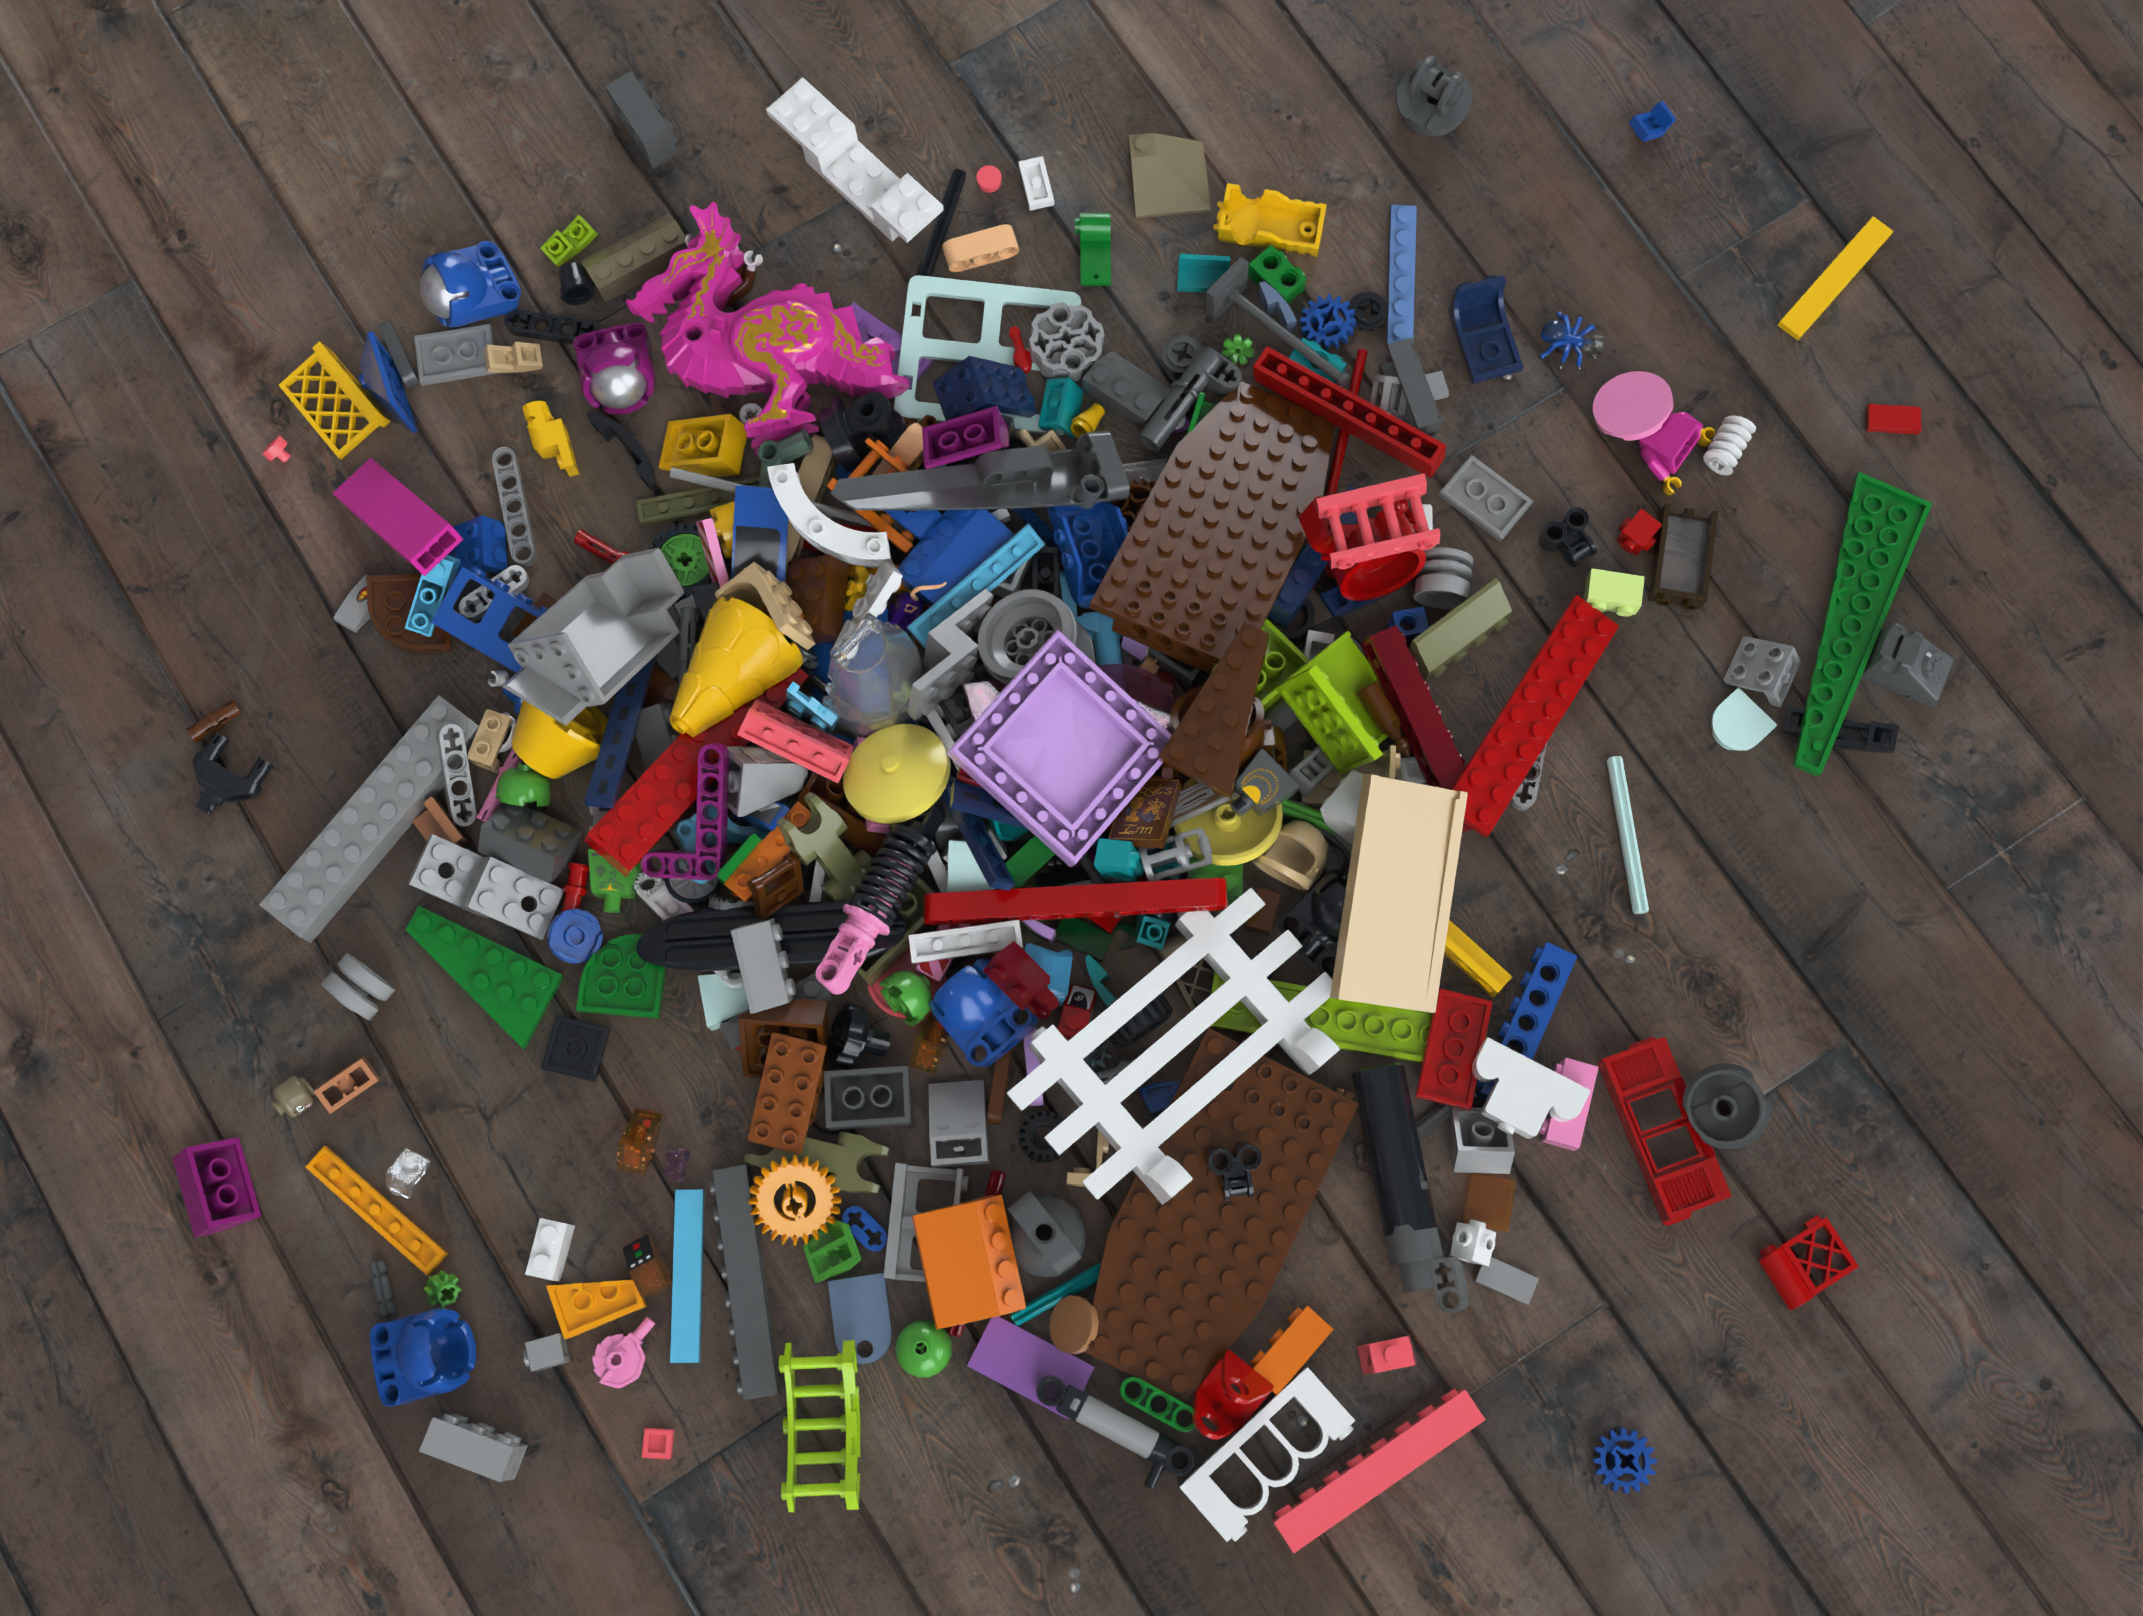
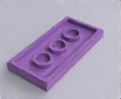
[967,1316,1095,1420]

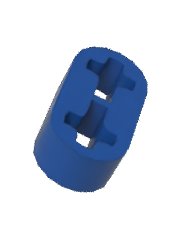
[842,1206,888,1252]

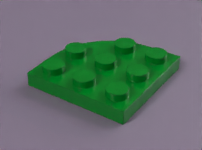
[576,934,666,1019]

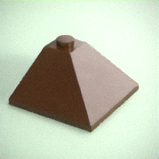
[738,999,829,1078]

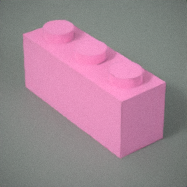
[1539,1058,1599,1151]

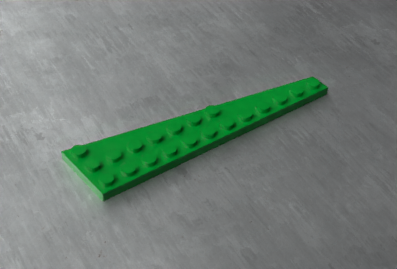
[1793,471,1933,777]

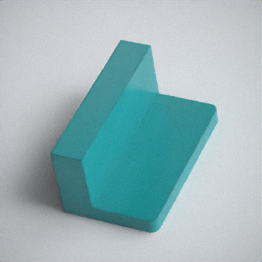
[1177,254,1230,293]
[1038,377,1084,438]

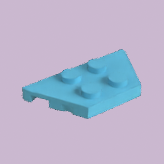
[786,682,838,735]

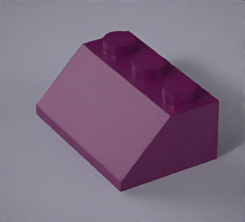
[922,406,1009,469]
[172,1137,261,1238]

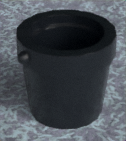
[559,262,595,305]

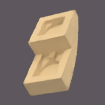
[484,342,543,373]

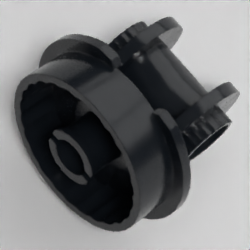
[819,392,906,473]

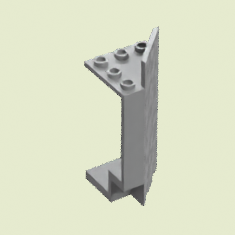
[502,547,685,726]

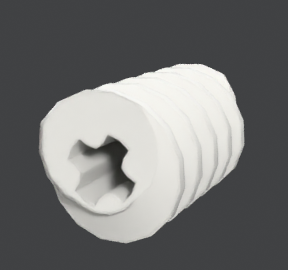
[1703,415,1756,475]

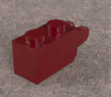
[983,941,1059,1020]

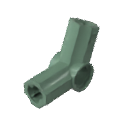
[758,429,814,488]

